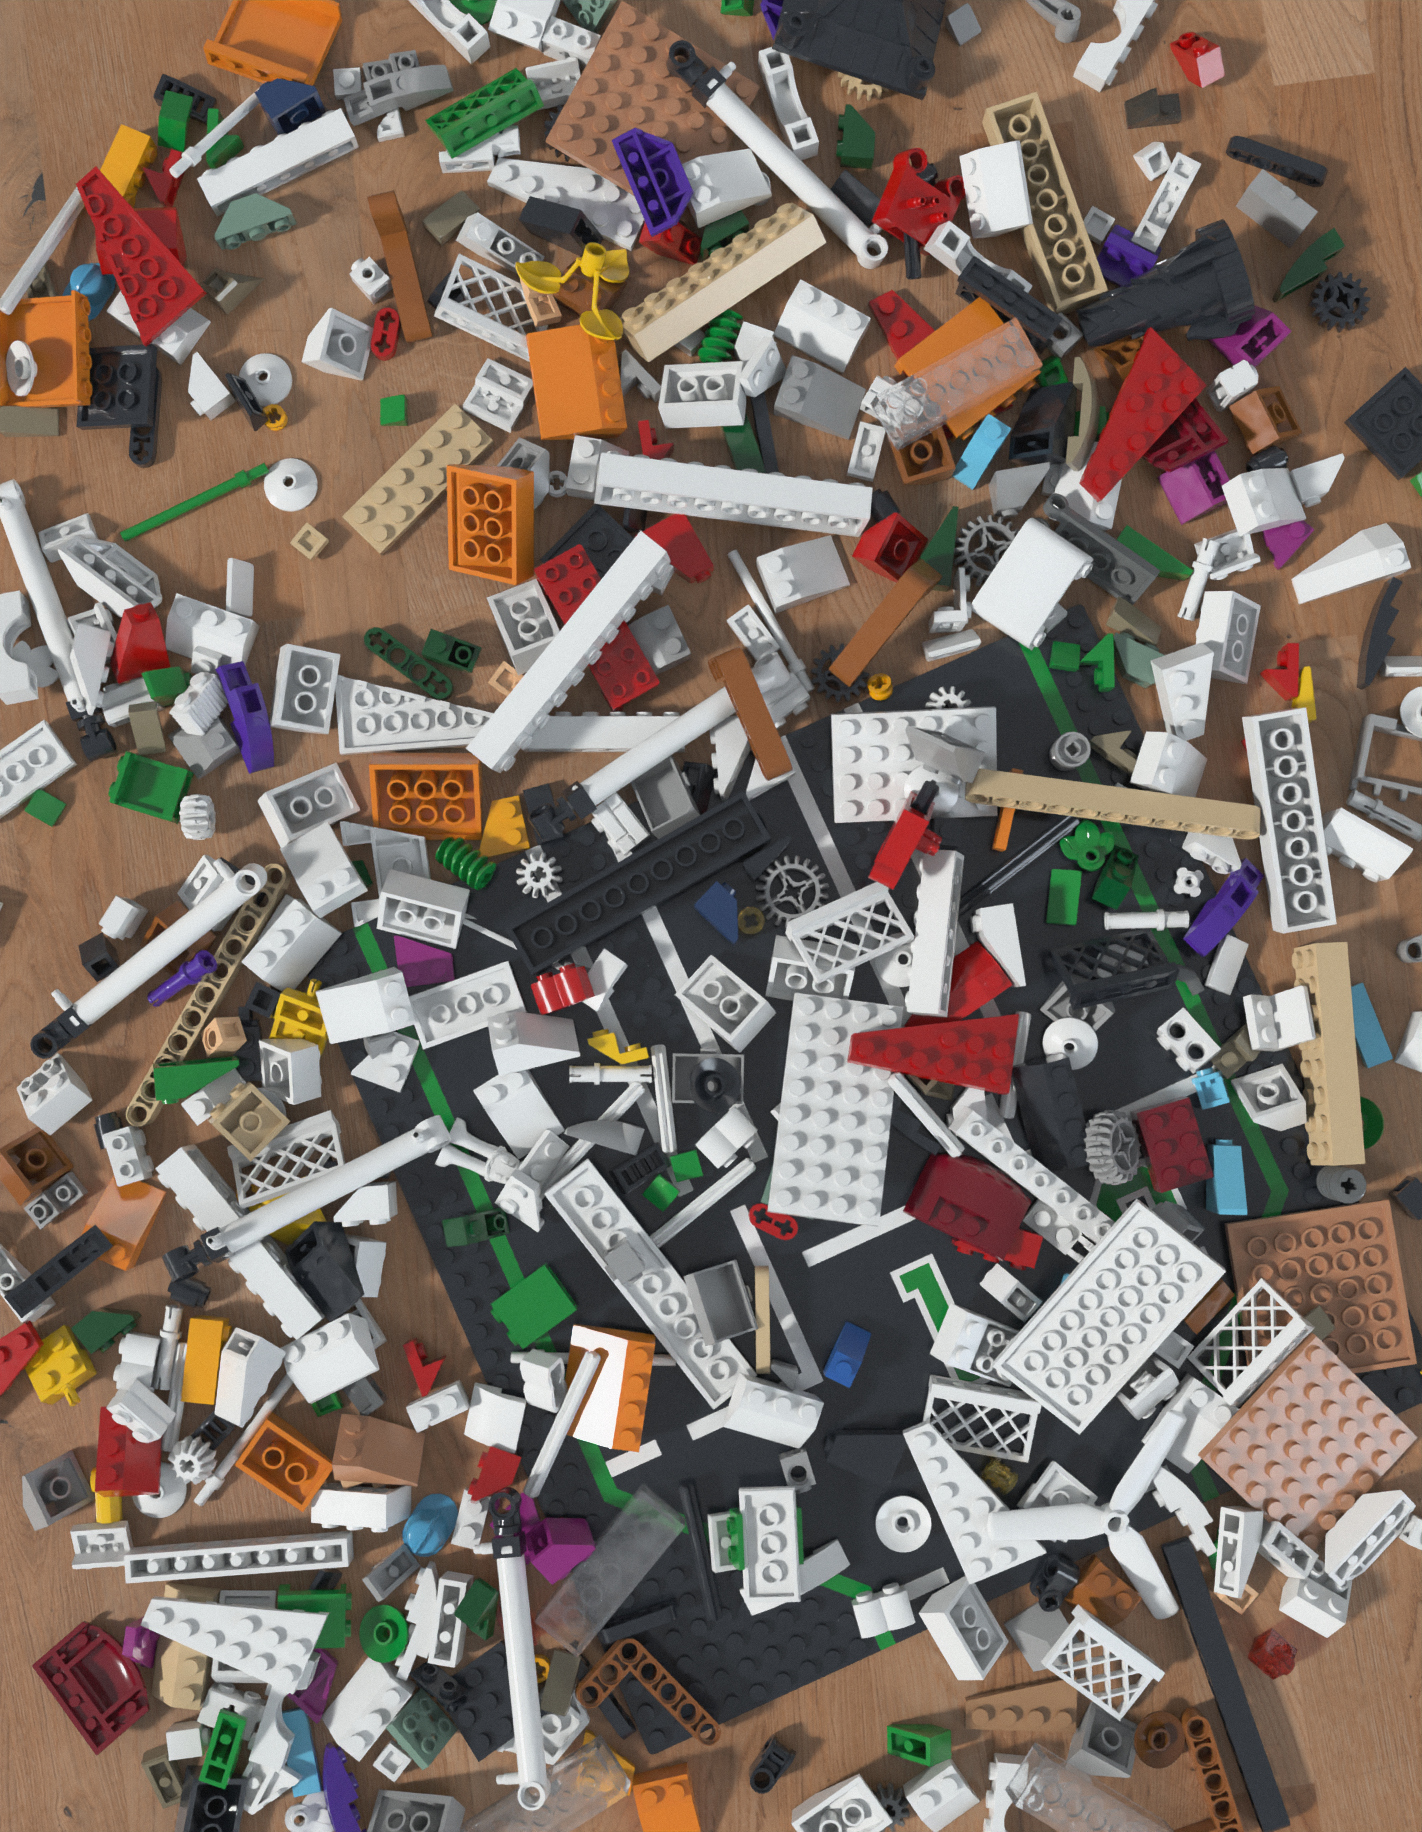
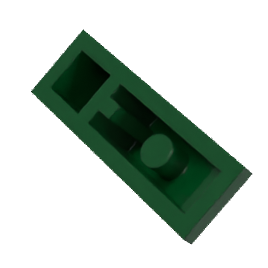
[919,506,959,592]

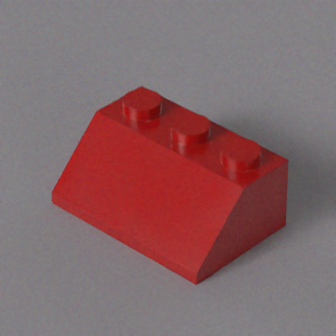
[95,207,187,275]
[95,1407,163,1497]

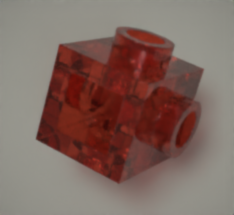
[1247,1628,1298,1680]

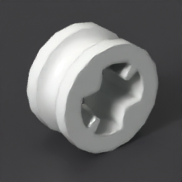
[548,471,567,498]

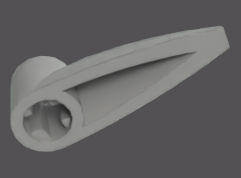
[1025,0,1081,43]
[564,1120,645,1155]

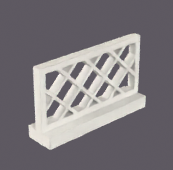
[434,254,557,362]
[785,882,914,984]
[227,1110,346,1209]
[1187,1278,1315,1407]
[923,1375,1041,1463]
[1041,1604,1165,1721]

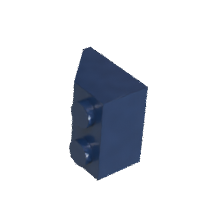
[254,78,326,135]
[694,881,738,945]

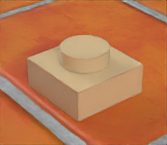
[290,522,329,562]

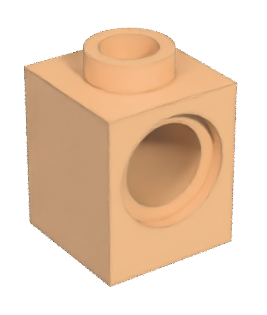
[200,1017,247,1057]

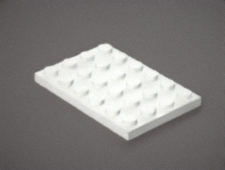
[831,706,997,823]

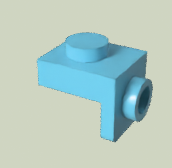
[1191,1067,1230,1110]

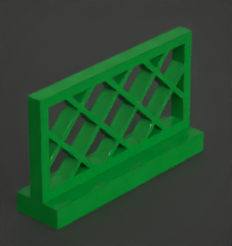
[425,68,544,159]

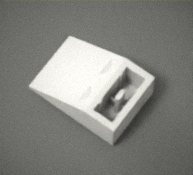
[930,1303,1020,1387]
[215,1327,286,1428]

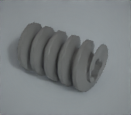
[1316,1165,1366,1203]

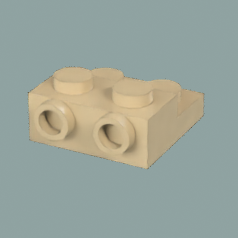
[209,1082,290,1161]

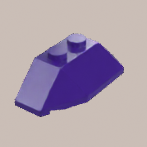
[611,128,694,237]

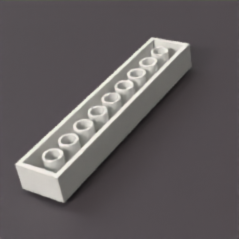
[594,451,872,537]
[466,531,671,773]

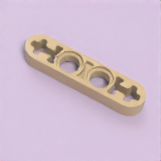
[755,1266,770,1374]

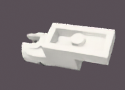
[439,124,521,173]

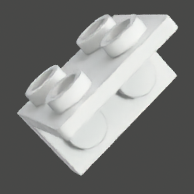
[928,567,972,633]
[1243,986,1316,1052]

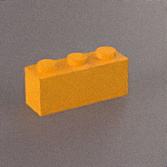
[100,124,157,208]
[181,1315,232,1405]

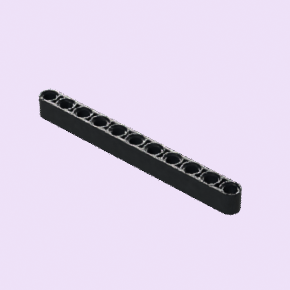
[1161,1535,1291,1832]

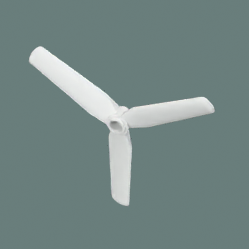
[987,1410,1187,1619]

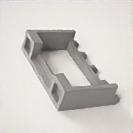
[1348,714,1422,802]

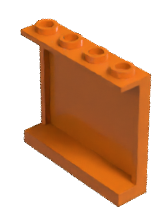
[203,0,342,86]
[0,290,92,408]
[894,297,1041,443]

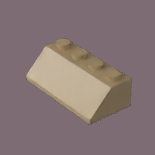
[151,1583,221,1710]

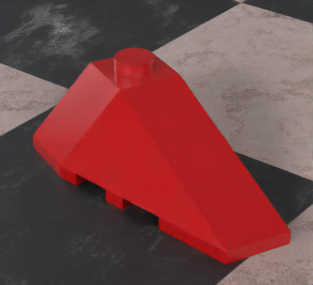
[904,941,1012,1027]

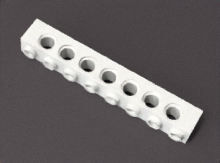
[949,1106,1115,1244]
[124,1531,354,1583]

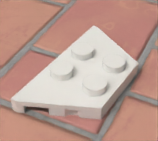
[497,1684,590,1765]

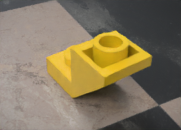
[587,1029,649,1064]

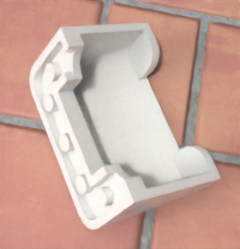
[971,517,1093,651]

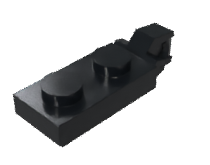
[233,1006,262,1081]

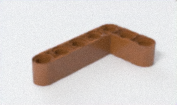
[367,190,433,343]
[828,559,943,687]
[708,646,793,781]
[575,1637,721,1746]
[1170,1707,1244,1832]

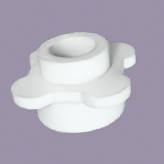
[1174,867,1204,897]

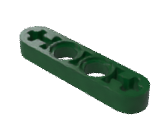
[364,627,454,701]

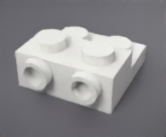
[1017,1461,1098,1542]

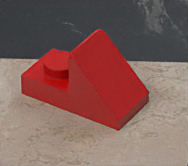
[143,149,186,207]
[638,420,674,460]
[1260,643,1299,701]
[403,1337,446,1397]

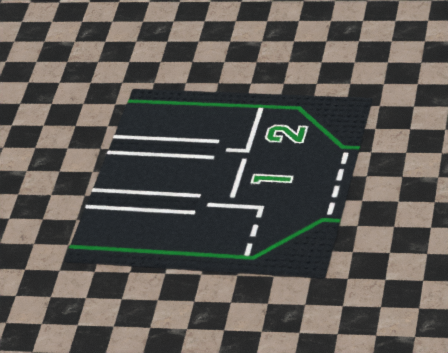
[308,604,1422,1755]

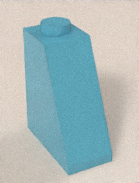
[952,414,1011,490]
[1206,1139,1247,1215]

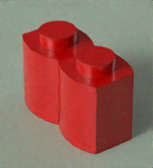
[531,963,595,1016]

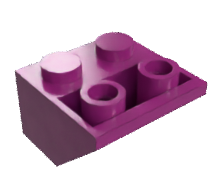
[1208,305,1291,368]
[1157,450,1230,525]
[525,1518,596,1585]

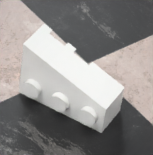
[1151,643,1214,741]
[311,1483,411,1532]

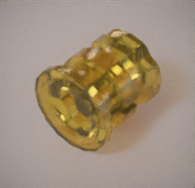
[737,907,764,934]
[981,1457,1019,1495]

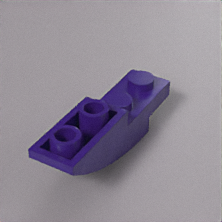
[215,661,274,774]
[1183,858,1264,957]
[323,1742,367,1832]

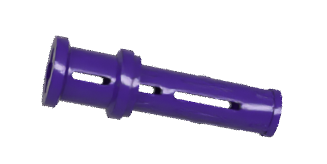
[147,950,217,1007]

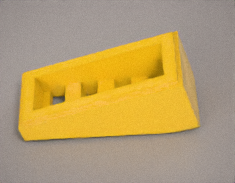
[1291,666,1317,724]

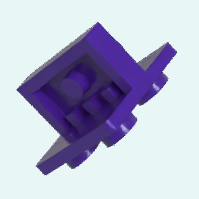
[1097,225,1162,287]

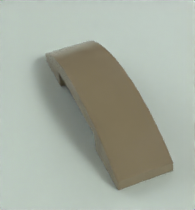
[1066,357,1100,471]

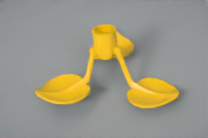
[515,242,629,340]

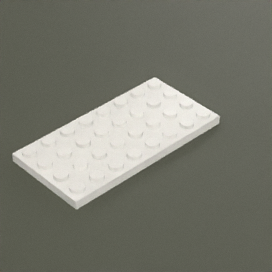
[767,993,903,1227]
[993,1199,1226,1435]

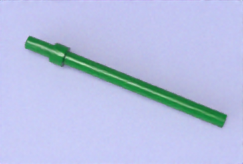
[120,462,269,542]

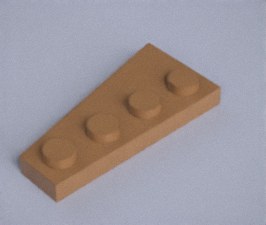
[964,1674,1077,1733]

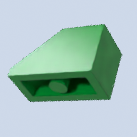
[141,666,192,707]
[887,1724,952,1767]

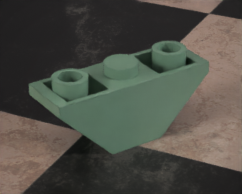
[214,193,297,250]
[1113,632,1165,688]

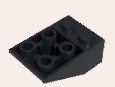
[1009,381,1077,467]
[285,1221,364,1322]

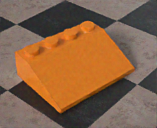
[526,325,627,440]
[447,464,534,585]
[369,753,483,840]
[565,1324,655,1452]

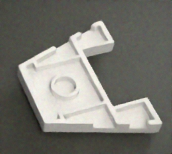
[340,821,431,927]

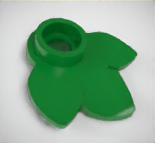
[1060,819,1115,872]

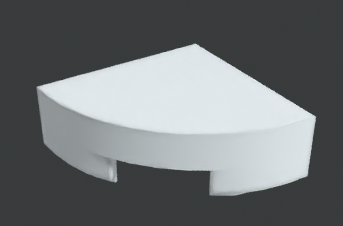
[377,108,405,142]

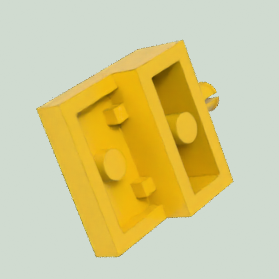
[269,979,328,1057]
[25,1325,97,1407]

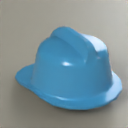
[62,263,116,321]
[402,1493,458,1557]

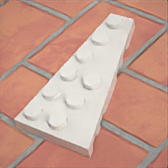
[487,158,645,251]
[335,675,494,755]
[903,1420,1047,1584]
[141,1596,329,1694]

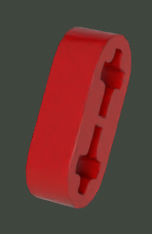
[371,308,401,361]
[748,1202,798,1240]

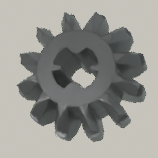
[871,1782,910,1832]

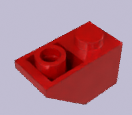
[1170,32,1225,88]
[639,222,702,265]
[467,1446,522,1504]

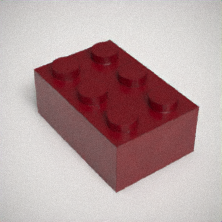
[1130,1096,1214,1193]

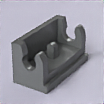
[342,1375,388,1416]

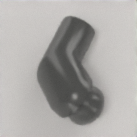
[1176,964,1205,996]

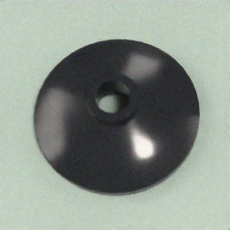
[688,1058,741,1113]

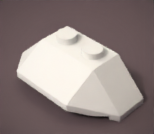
[58,535,162,617]
[1325,1490,1416,1587]

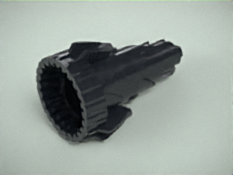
[1076,219,1255,347]

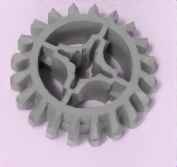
[954,515,1020,587]
[756,855,829,928]
[1084,1110,1142,1185]

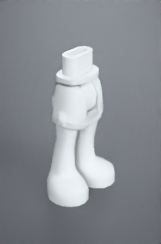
[435,1117,523,1184]

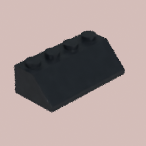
[1012,1052,1090,1171]
[174,1765,248,1832]

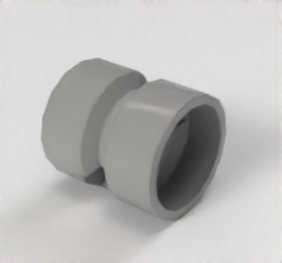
[1049,732,1091,771]

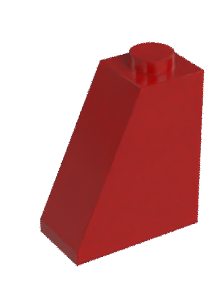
[635,514,714,584]
[110,602,171,684]

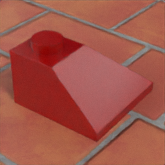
[852,512,928,583]

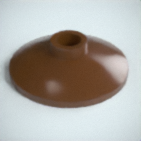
[1134,1711,1185,1769]

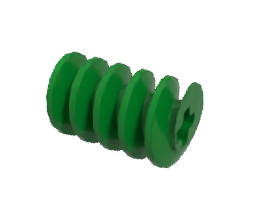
[698,309,743,363]
[435,837,497,890]

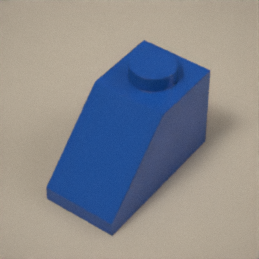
[823,1321,871,1388]

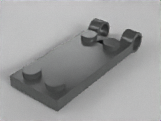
[1034,493,1160,605]

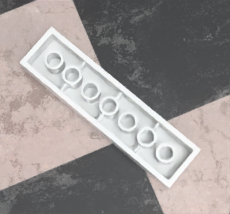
[1242,707,1337,934]
[155,1144,325,1340]

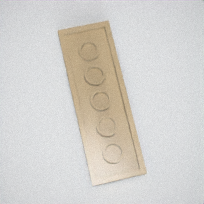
[342,404,494,556]

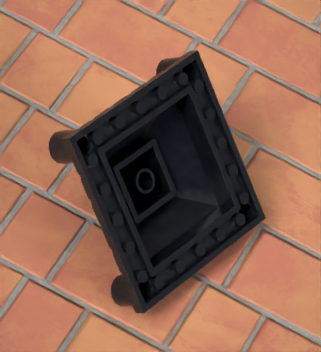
[772,0,946,101]

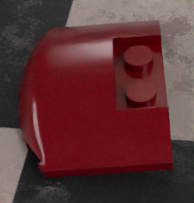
[1116,397,1228,473]
[903,1153,1031,1261]
[32,1621,150,1756]

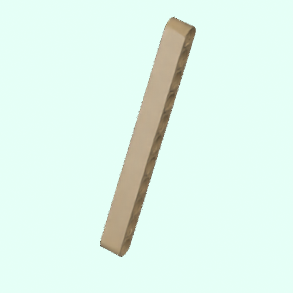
[965,768,1261,840]
[126,864,291,1127]

